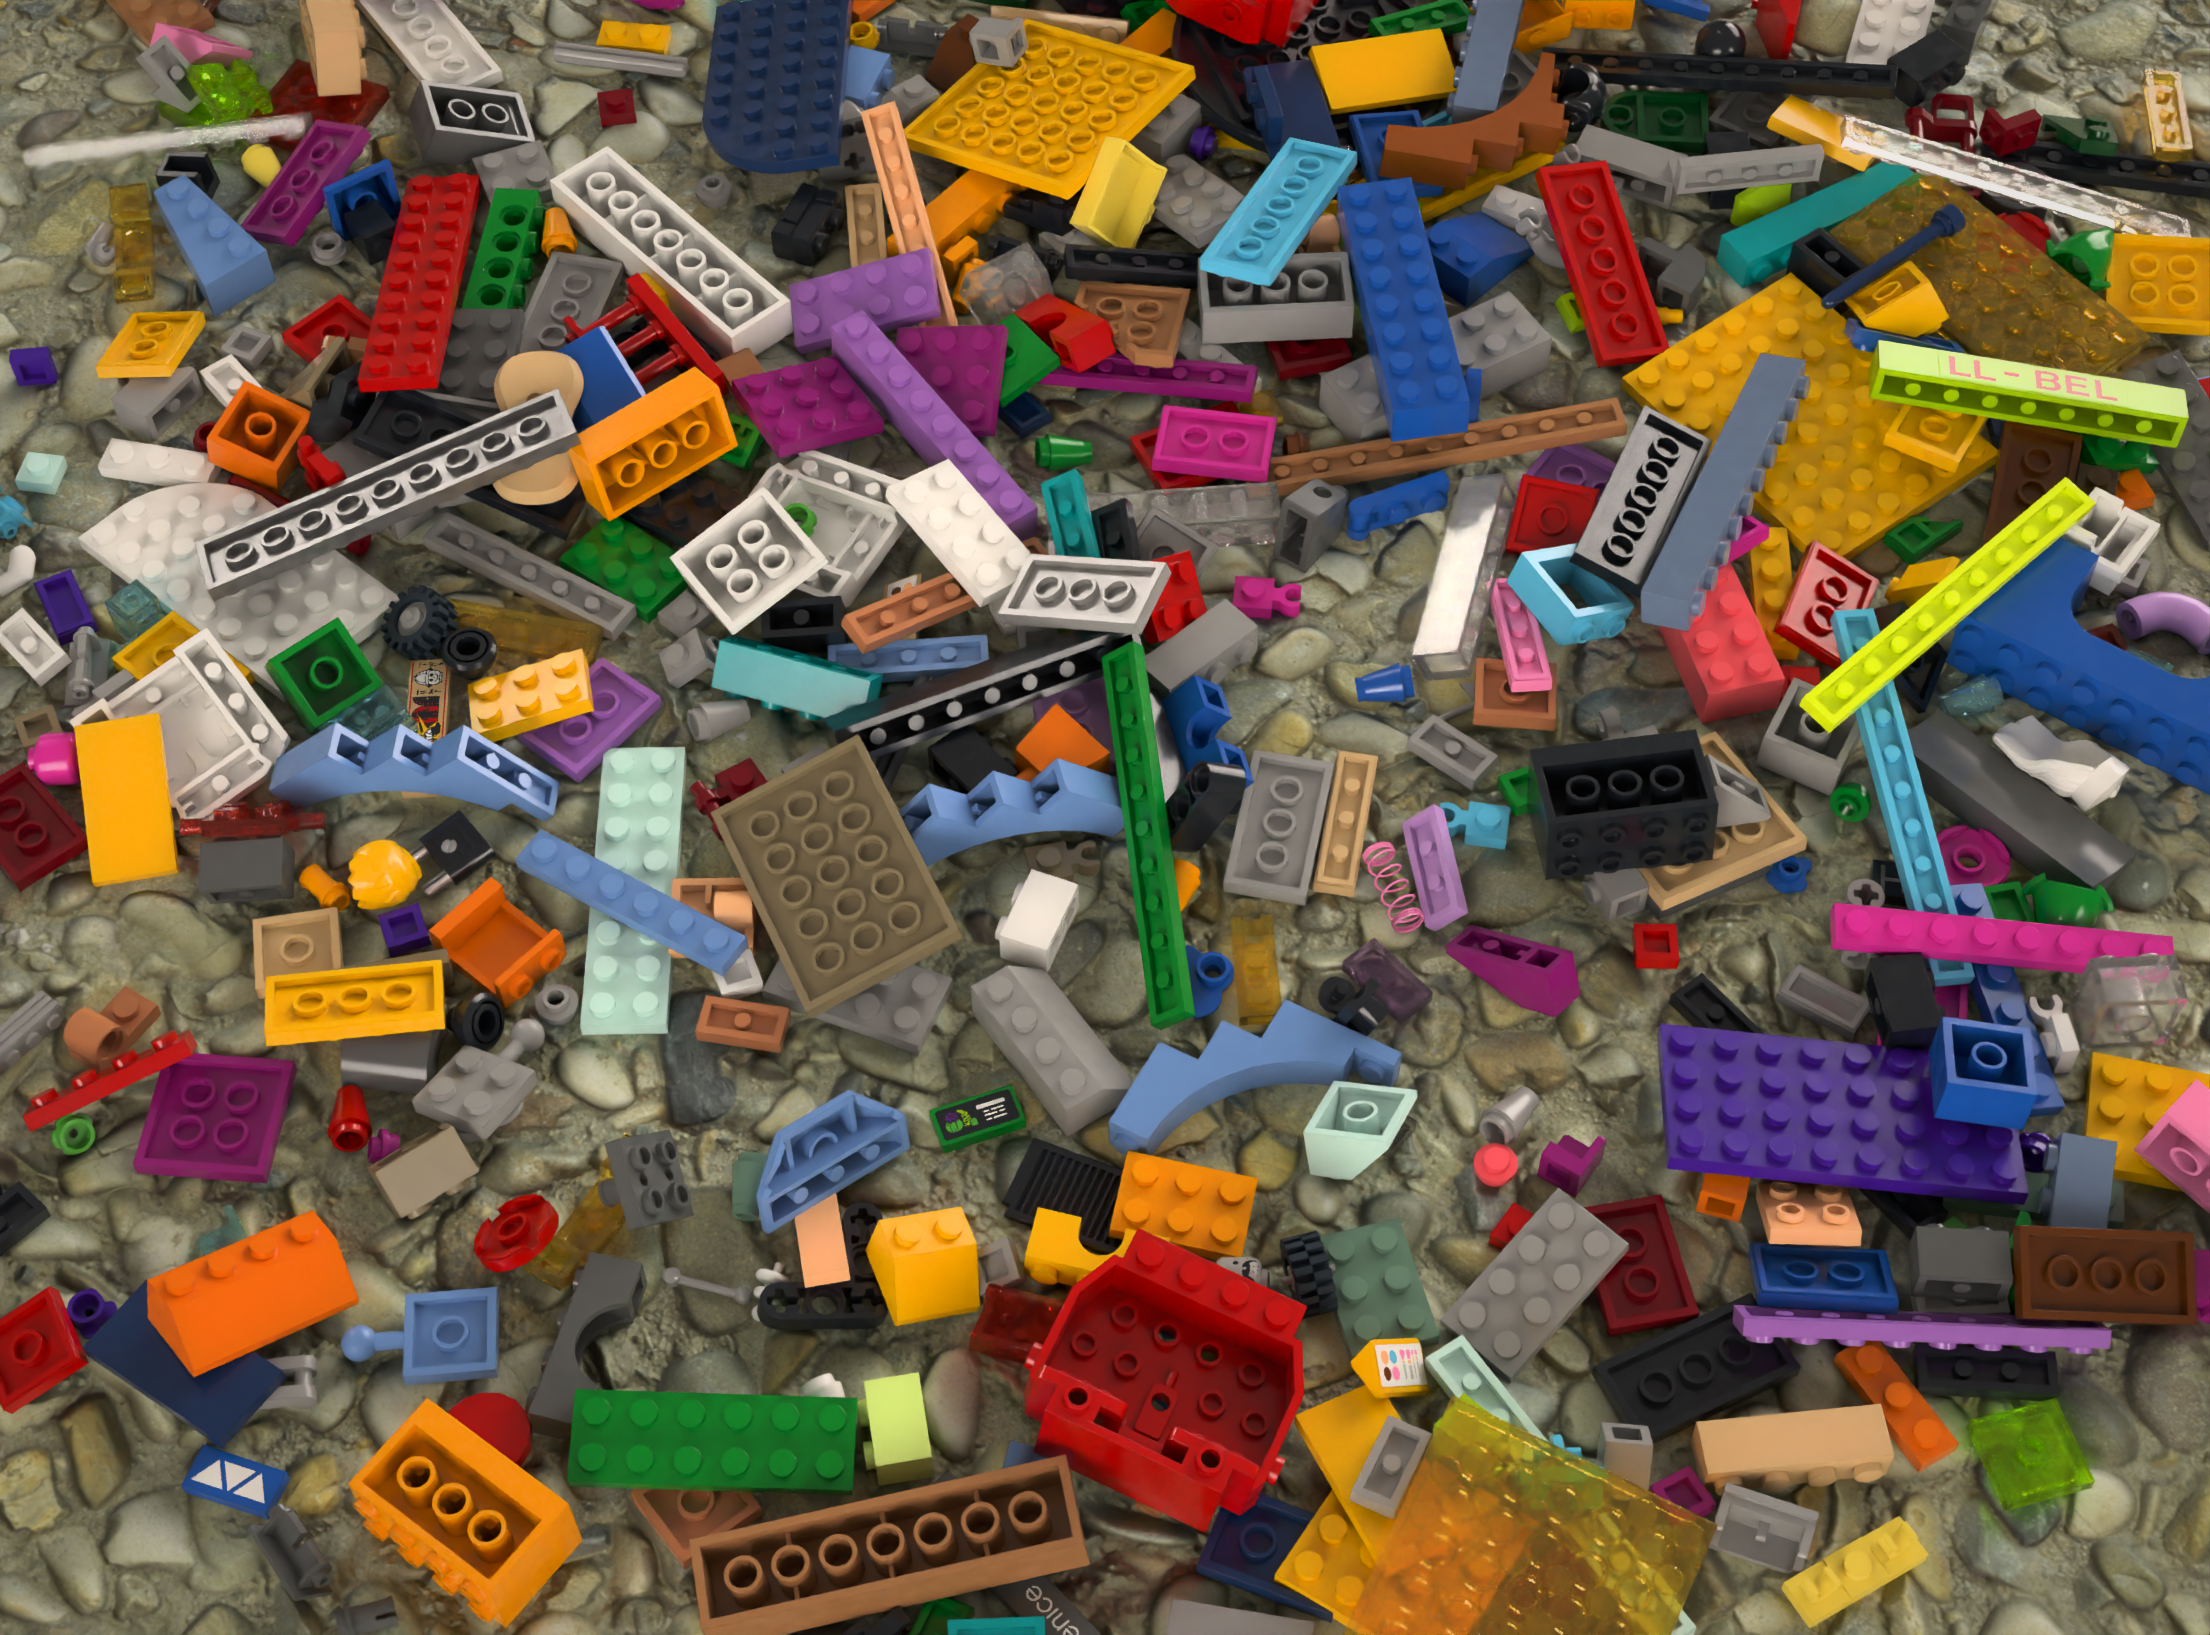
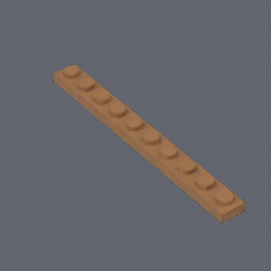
[1244,397,1627,501]

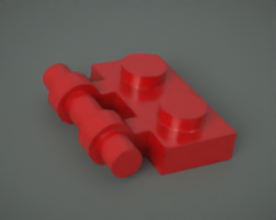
[297,435,347,493]

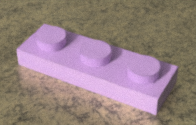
[1402,804,1468,932]

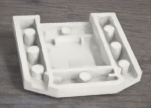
[748,450,908,608]
[69,627,291,832]

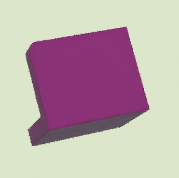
[1537,1135,1607,1198]

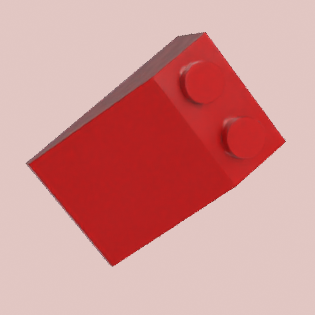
[1751,0,1803,60]

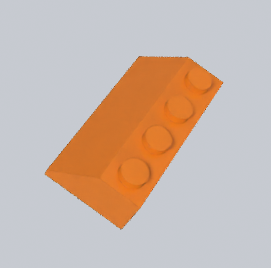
[147,1210,359,1377]

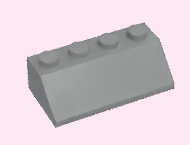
[970,966,1133,1137]

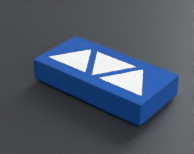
[181,1444,290,1520]

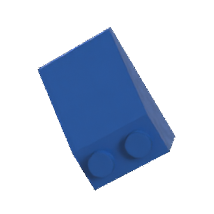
[1426,211,1535,308]

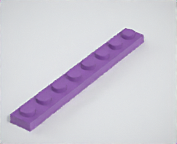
[1732,1305,2112,1354]

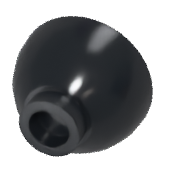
[440,627,497,680]
[446,992,505,1052]

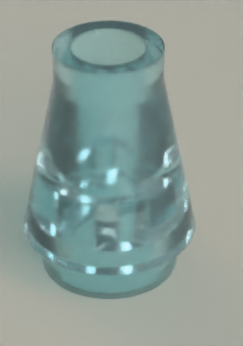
[1939,674,2004,717]

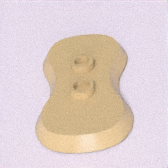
[492,351,584,505]

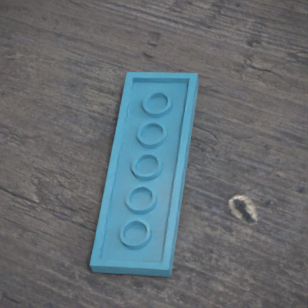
[1200,137,1357,287]

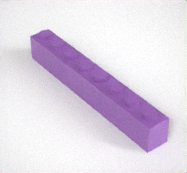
[831,310,1038,542]

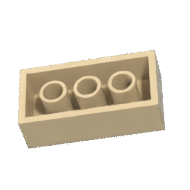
[299,0,367,96]

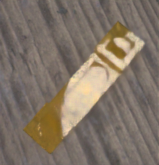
[109,182,156,304]
[522,1133,630,1291]

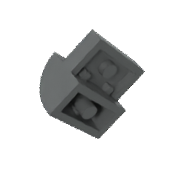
[341,1014,448,1093]

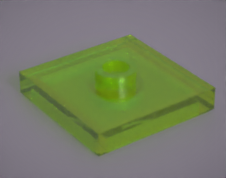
[1966,1398,2095,1511]

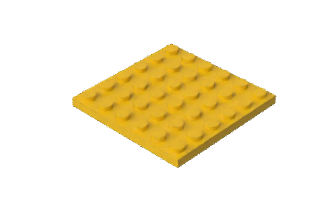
[904,19,1196,200]

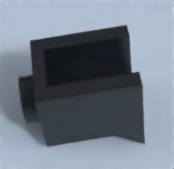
[155,151,220,199]

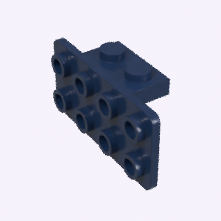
[1243,60,1341,162]

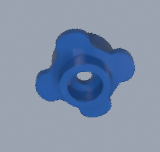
[1766,856,1812,894]

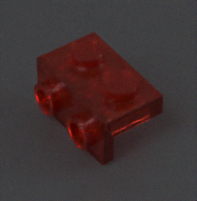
[969,1283,1065,1365]

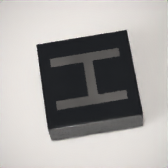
[1870,859,1907,906]

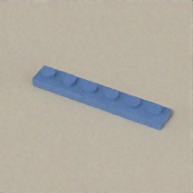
[516,829,748,977]

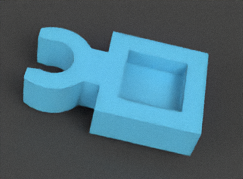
[1439,801,1511,849]

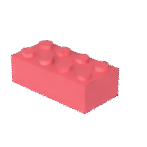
[1658,563,1785,724]

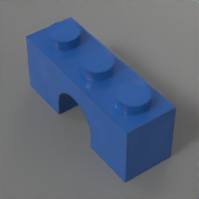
[1162,675,1254,789]

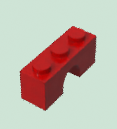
[1014,293,1116,374]

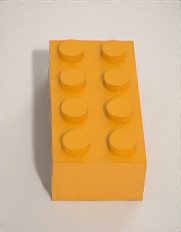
[568,367,738,522]

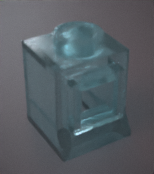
[105,579,165,643]

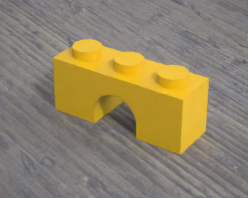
[1024,1207,1170,1286]

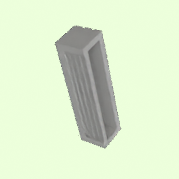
[0,990,66,1076]

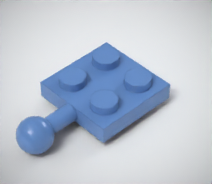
[341,1287,499,1385]

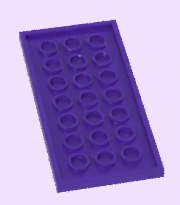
[1657,1023,2029,1205]

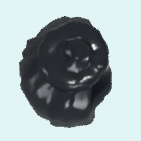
[1553,63,1606,133]

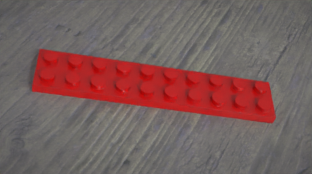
[357,173,482,393]

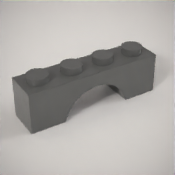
[525,1251,647,1441]

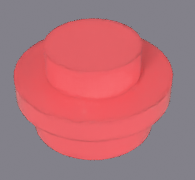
[1473,1143,1518,1187]

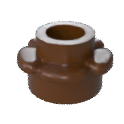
[1282,431,1310,456]

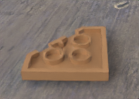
[1074,281,1191,368]

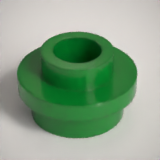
[1829,782,1871,822]

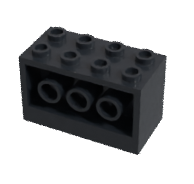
[1527,729,1719,880]

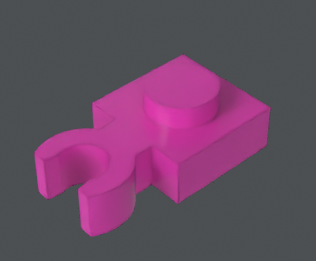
[1233,576,1302,619]

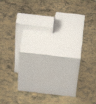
[2062,487,2161,596]

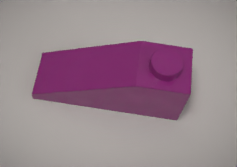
[1445,925,1581,1017]

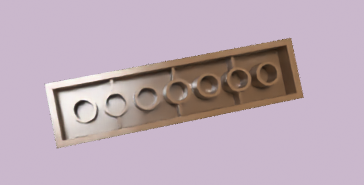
[689,1454,1090,1635]

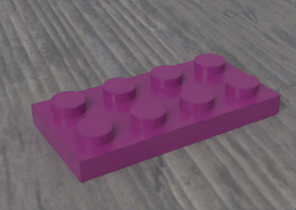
[240,120,372,247]

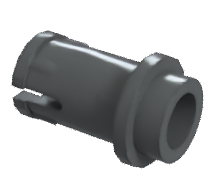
[335,1595,399,1635]

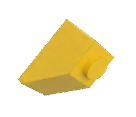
[1884,556,1961,607]

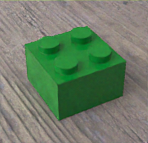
[264,617,384,734]

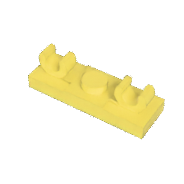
[1781,1516,1929,1629]

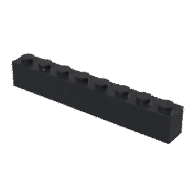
[821,629,1146,759]

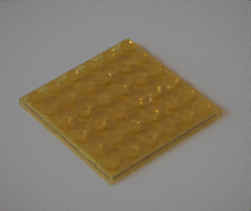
[1342,1395,1718,1635]

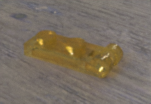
[1229,914,1282,1026]

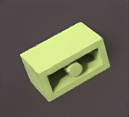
[858,1372,934,1486]

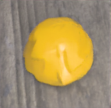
[348,839,422,910]

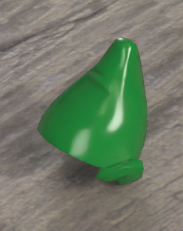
[2045,226,2114,294]
[2021,873,2114,928]

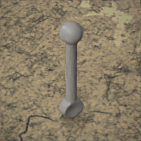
[662,1267,752,1305]

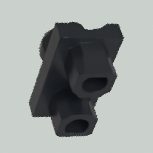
[1318,976,1391,1036]

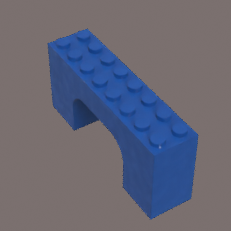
[1945,537,2210,795]

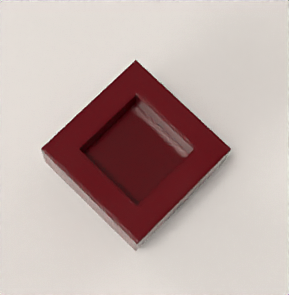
[597,88,637,127]

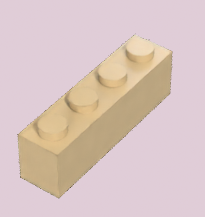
[1690,1404,1894,1496]

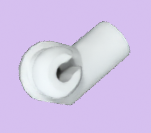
[0,545,36,598]

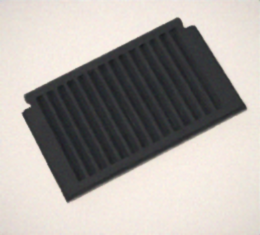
[1002,1138,1123,1255]

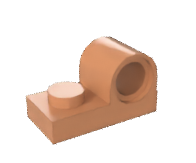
[63,986,161,1073]

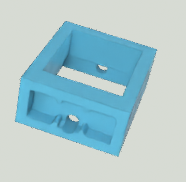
[1506,543,1634,646]

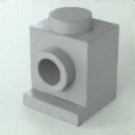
[969,16,1029,68]

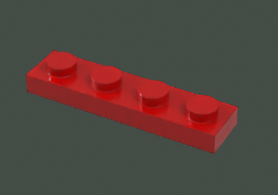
[22,1030,197,1132]

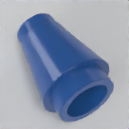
[1355,663,1415,702]

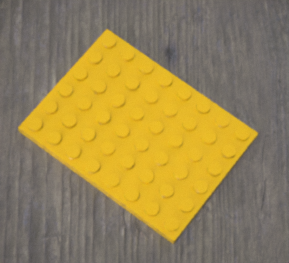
[1621,273,1998,560]

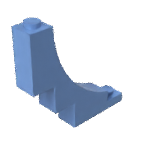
[268,722,560,822]
[899,758,1124,867]
[1109,999,1402,1156]

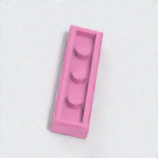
[1487,578,1552,692]

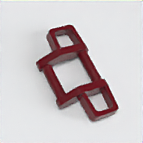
[1904,94,1982,206]

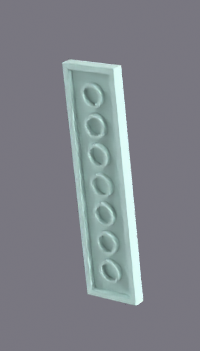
[580,747,687,1035]

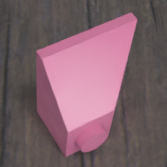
[150,22,253,75]

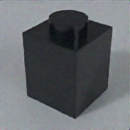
[343,199,396,266]

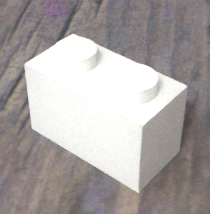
[995,869,1079,973]

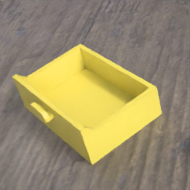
[1069,136,1168,249]

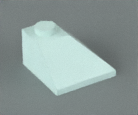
[1303,1081,1418,1180]

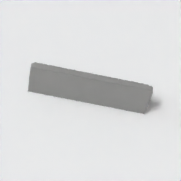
[1667,144,1825,195]

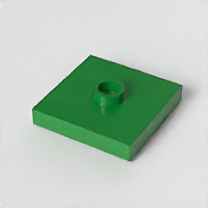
[996,313,1061,408]

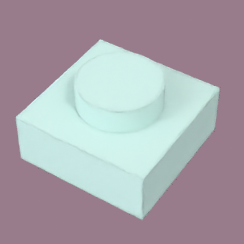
[15,452,68,495]

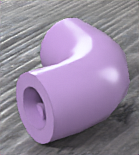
[2116,591,2210,655]

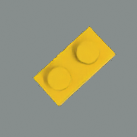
[596,21,672,55]

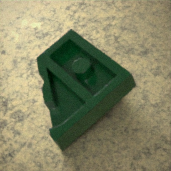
[2040,114,2118,157]

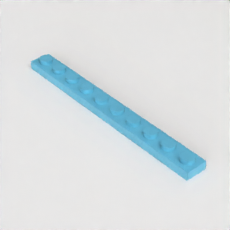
[1830,608,1975,987]

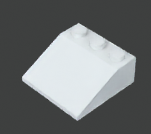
[670,486,829,635]

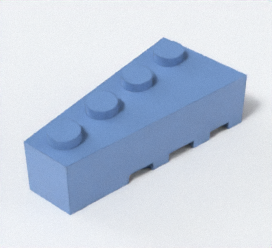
[153,174,275,317]

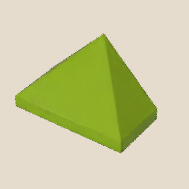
[1730,183,1792,226]

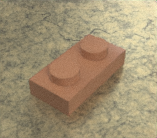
[695,995,791,1053]

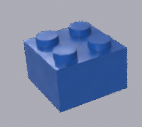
[1929,1016,2038,1130]

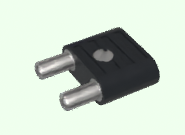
[409,810,496,898]

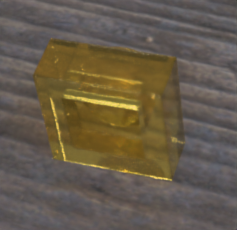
[1235,389,1283,427]

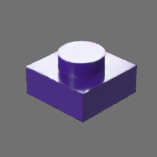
[9,347,58,386]
[377,903,432,957]

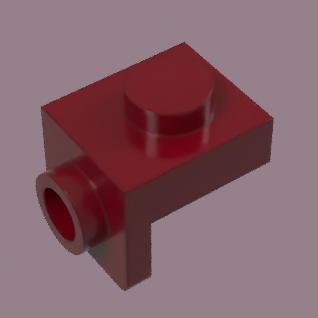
[1979,107,2042,157]

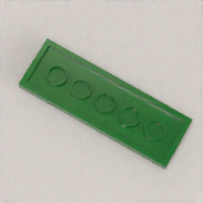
[567,1389,858,1495]

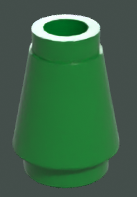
[1034,434,1092,472]

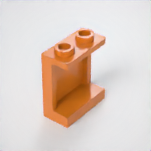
[429,877,567,1009]

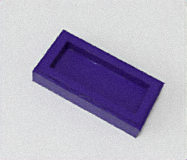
[33,569,99,646]

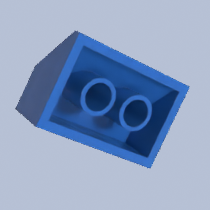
[555,326,646,434]

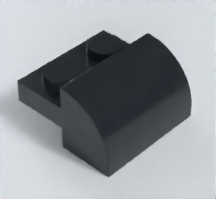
[305,360,376,443]

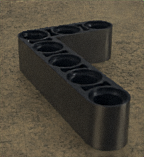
[1107,688,1246,853]

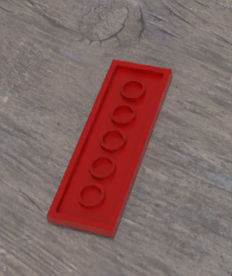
[1535,160,1670,368]

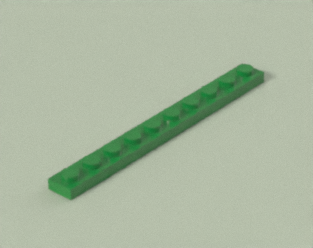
[1101,641,1195,1030]

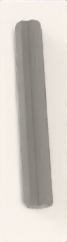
[553,41,689,78]

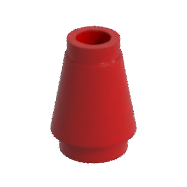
[327,1085,372,1152]

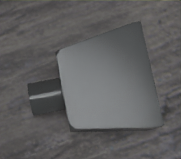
[1273,479,1350,574]

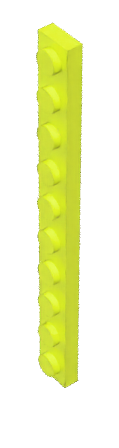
[1799,477,2096,733]

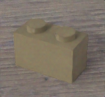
[366,1122,479,1219]

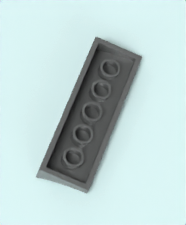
[1908,708,2137,890]

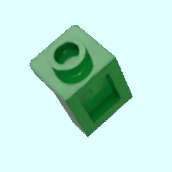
[717,413,767,472]

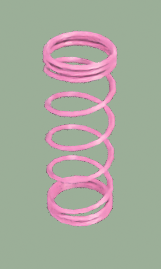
[1362,842,1424,933]

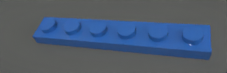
[1950,883,2065,1117]

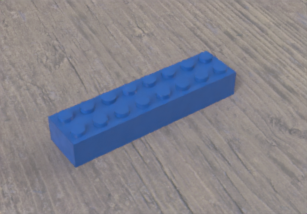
[1337,177,1470,442]

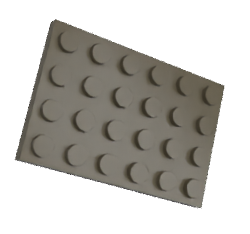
[710,734,963,1019]

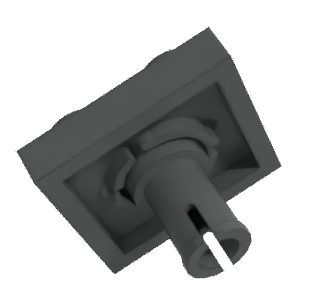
[598,1129,694,1231]

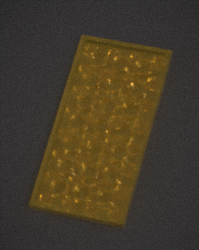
[1828,164,2151,377]

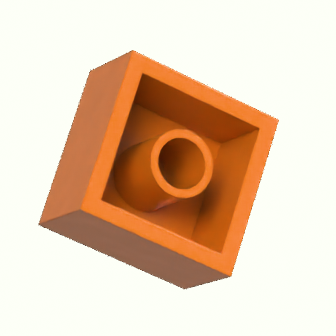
[206,380,311,494]

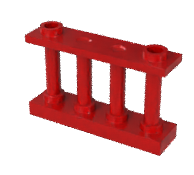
[563,273,727,396]

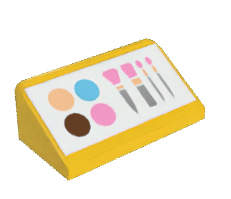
[1350,1338,1429,1398]

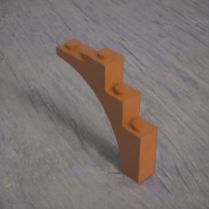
[1379,52,1569,190]

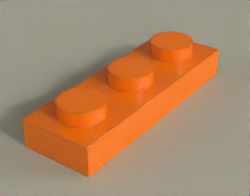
[1833,1340,1959,1473]

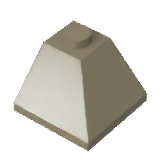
[279,336,352,411]

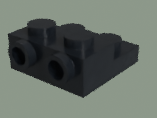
[1004,184,1086,236]

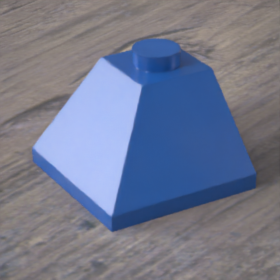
[322,158,401,242]

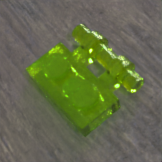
[186,59,273,123]

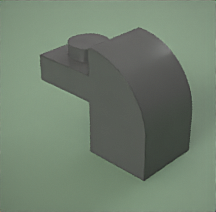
[1638,237,1706,319]

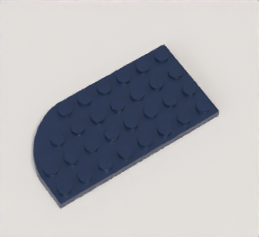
[702,0,853,174]

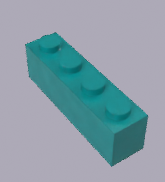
[711,635,883,720]

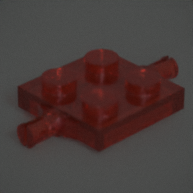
[180,800,326,838]

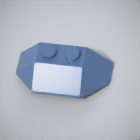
[756,1090,910,1234]

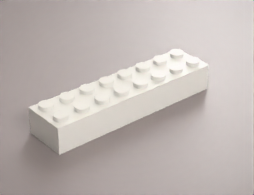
[550,146,794,358]

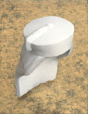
[1992,715,2130,812]

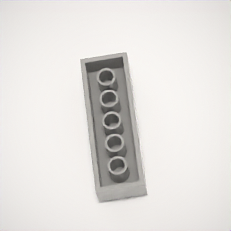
[1319,291,1552,444]

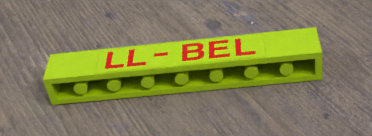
[1869,340,2189,448]

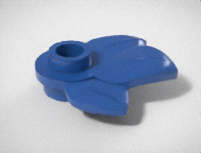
[1185,945,1234,1019]

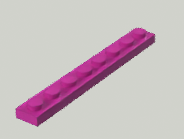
[1830,903,2176,982]

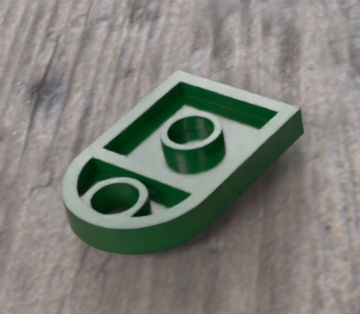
[1600,90,1709,153]

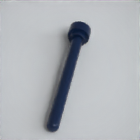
[1821,203,1966,310]

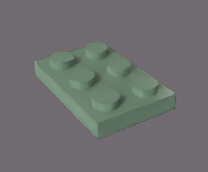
[1320,1218,1440,1362]

